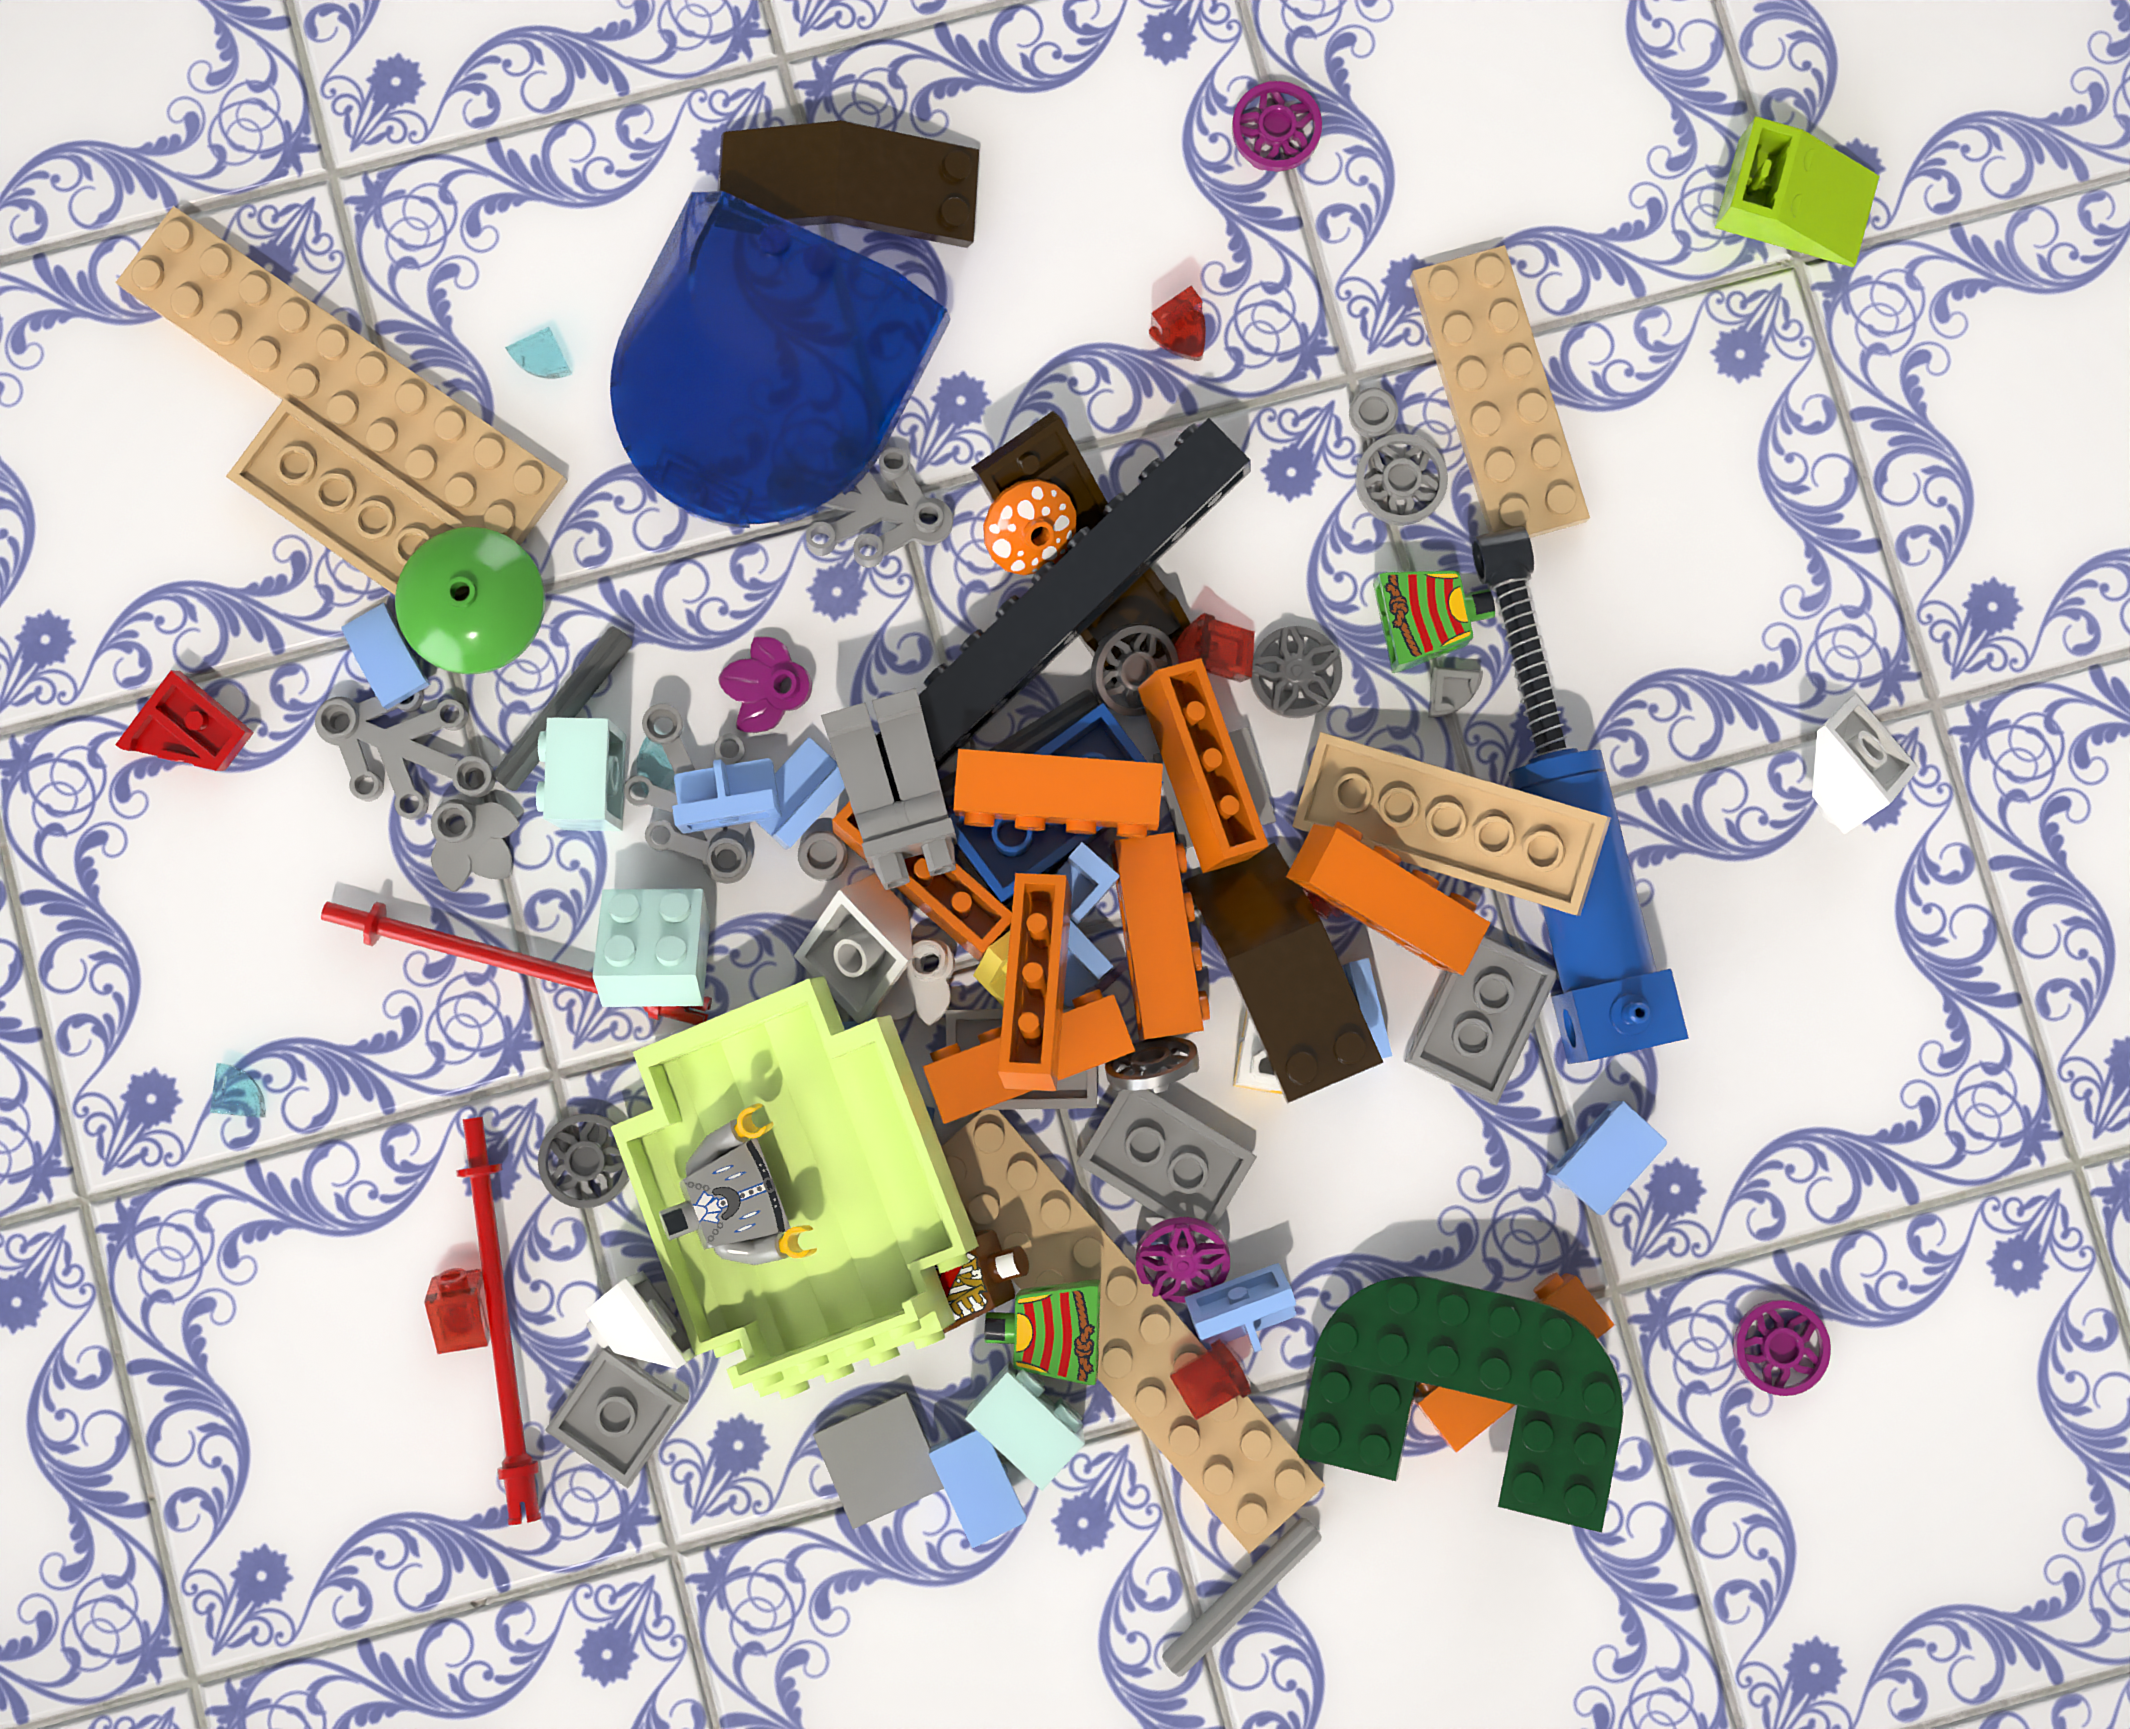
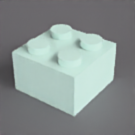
[536,718,626,831]
[593,889,710,1007]
[965,1361,1085,1491]

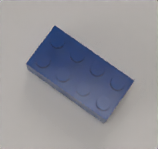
[948,703,1163,906]

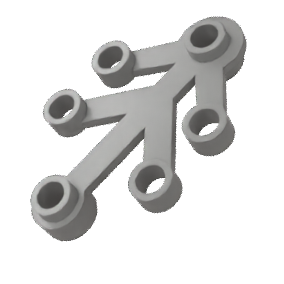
[767,436,953,568]
[315,690,496,820]
[624,704,752,884]

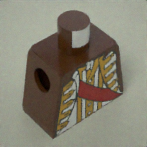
[934,1229,1029,1334]

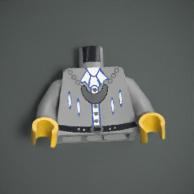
[659,1103,817,1265]

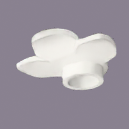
[877,938,955,1026]

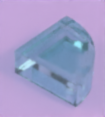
[505,327,573,379]
[637,737,676,795]
[210,1063,266,1118]

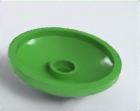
[395,527,546,674]

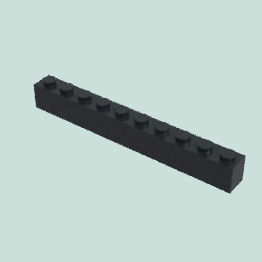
[874,418,1251,801]

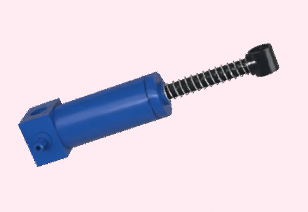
[1472,526,1689,1064]

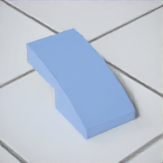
[341,603,431,710]

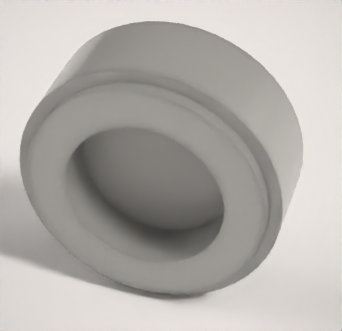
[1349,388,1398,438]
[798,830,848,881]

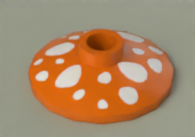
[983,479,1076,576]

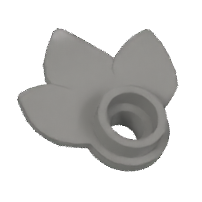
[431,799,520,892]

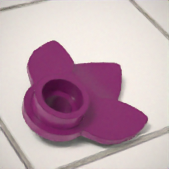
[718,636,812,733]

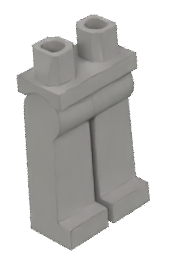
[821,688,958,890]

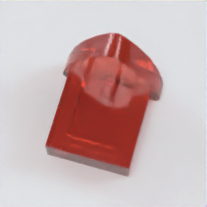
[1149,285,1206,361]
[1174,613,1255,683]
[1170,1339,1252,1420]

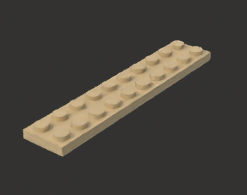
[115,206,567,545]
[941,1110,1325,1554]

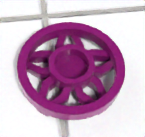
[1232,81,1322,172]
[1135,1217,1230,1303]
[1733,1300,1831,1396]

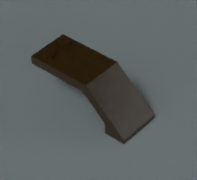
[715,120,979,248]
[971,411,1196,685]
[1184,843,1384,1104]

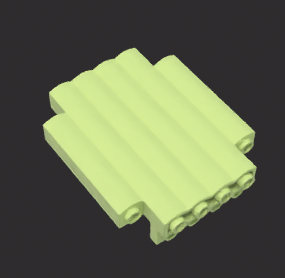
[611,976,979,1399]

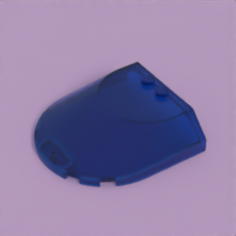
[610,191,951,528]

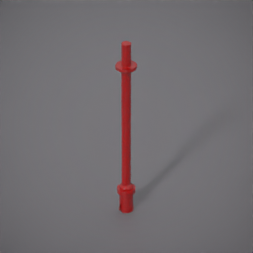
[321,901,712,1025]
[456,1117,541,1525]

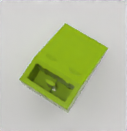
[1715,116,1880,268]

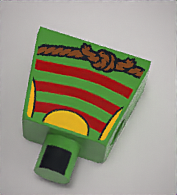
[1373,571,1495,674]
[984,1279,1101,1385]

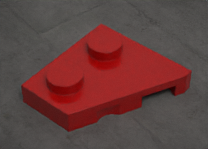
[115,670,254,771]

